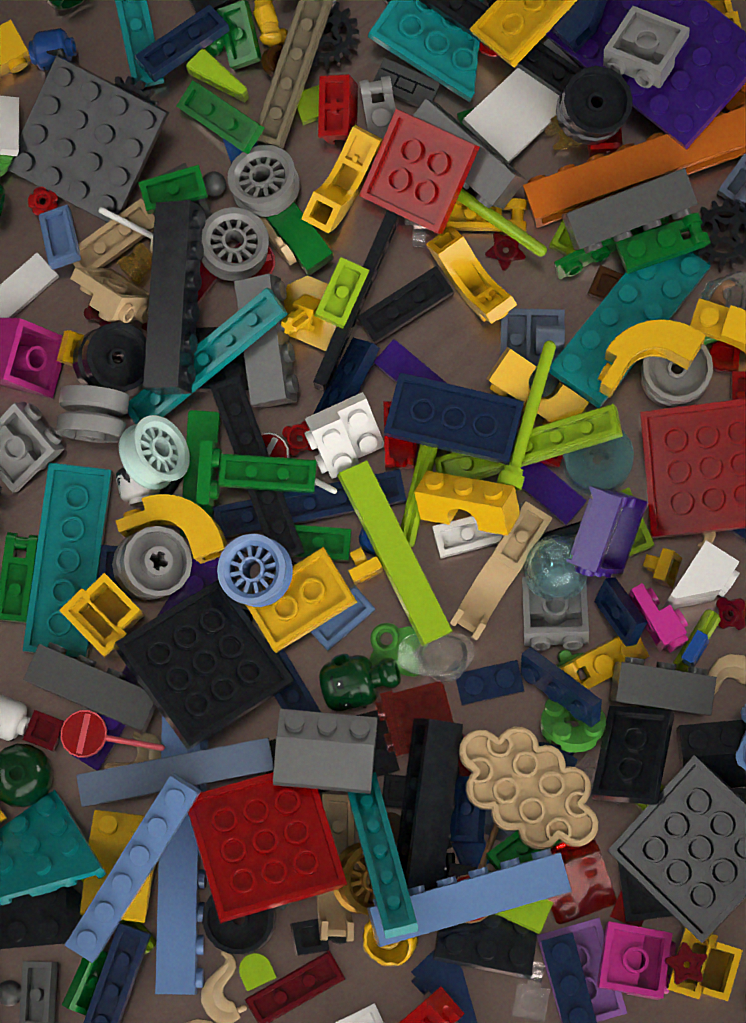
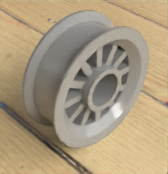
[227,145,300,217]
[201,207,269,281]

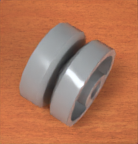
[640,344,713,408]
[56,385,130,443]
[112,526,192,601]

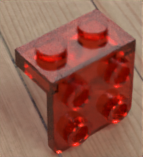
[375,681,454,759]
[547,838,617,924]

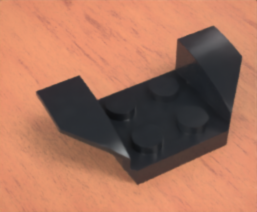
[0,886,83,949]

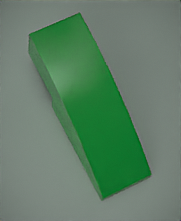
[266,202,334,276]

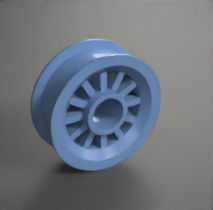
[217,534,293,607]

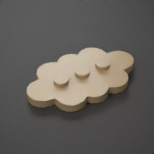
[459,727,598,850]

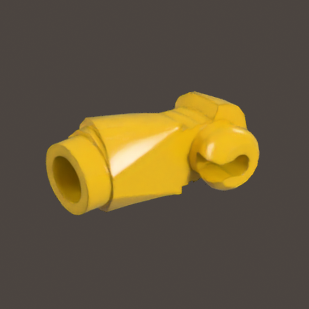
[252,0,288,47]

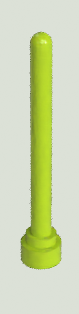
[457,188,547,257]
[497,340,556,491]

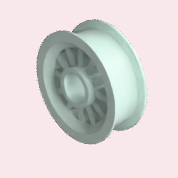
[119,415,190,490]

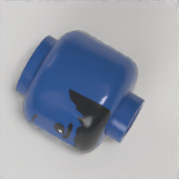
[29,28,77,72]

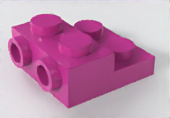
[628,583,689,653]
[597,921,676,1000]

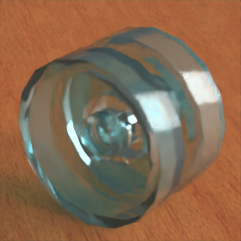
[562,430,634,497]

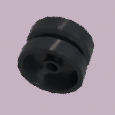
[556,66,633,145]
[73,322,147,392]
[202,895,277,955]

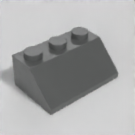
[273,709,377,794]

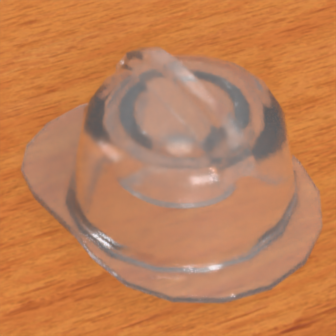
[397,633,475,683]

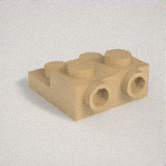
[70,267,150,323]

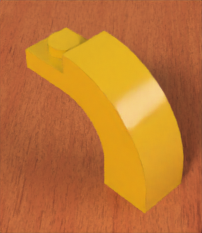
[301,125,383,233]
[426,226,517,324]
[690,298,746,354]
[598,320,706,398]
[115,494,228,564]

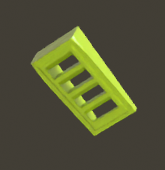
[186,49,249,103]

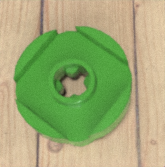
[540,699,606,753]

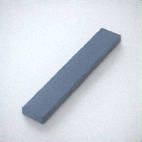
[76,738,274,807]

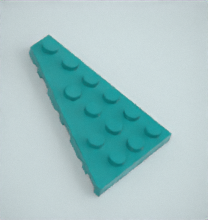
[368,0,484,102]
[0,789,107,905]

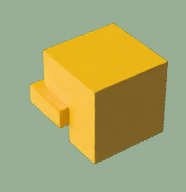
[59,573,145,657]
[667,927,743,1001]

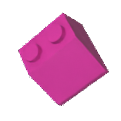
[0,318,63,398]

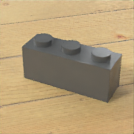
[610,657,717,716]

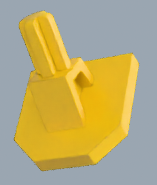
[281,275,337,351]

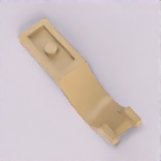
[449,501,552,641]
[317,794,354,941]

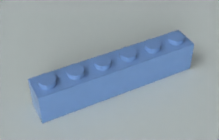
[65,773,202,963]
[367,848,572,947]

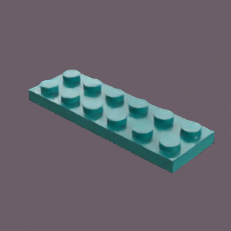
[549,252,711,408]
[23,463,113,658]

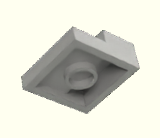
[603,6,690,88]
[0,402,65,493]
[522,575,589,651]

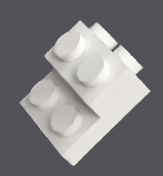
[304,392,384,479]

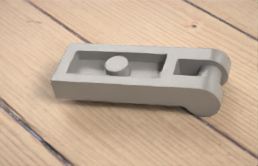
[359,76,396,162]

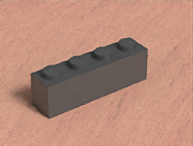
[413,99,526,209]
[562,168,698,254]
[234,274,299,408]
[23,642,156,733]

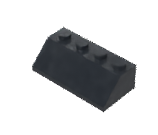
[676,720,746,788]

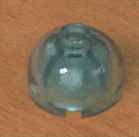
[524,535,587,600]

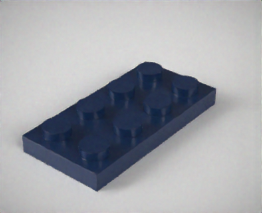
[384,373,524,465]

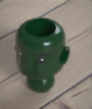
[319,654,401,712]

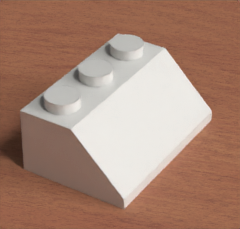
[663,540,740,609]

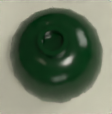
[0,743,54,808]

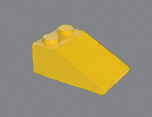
[80,810,155,923]

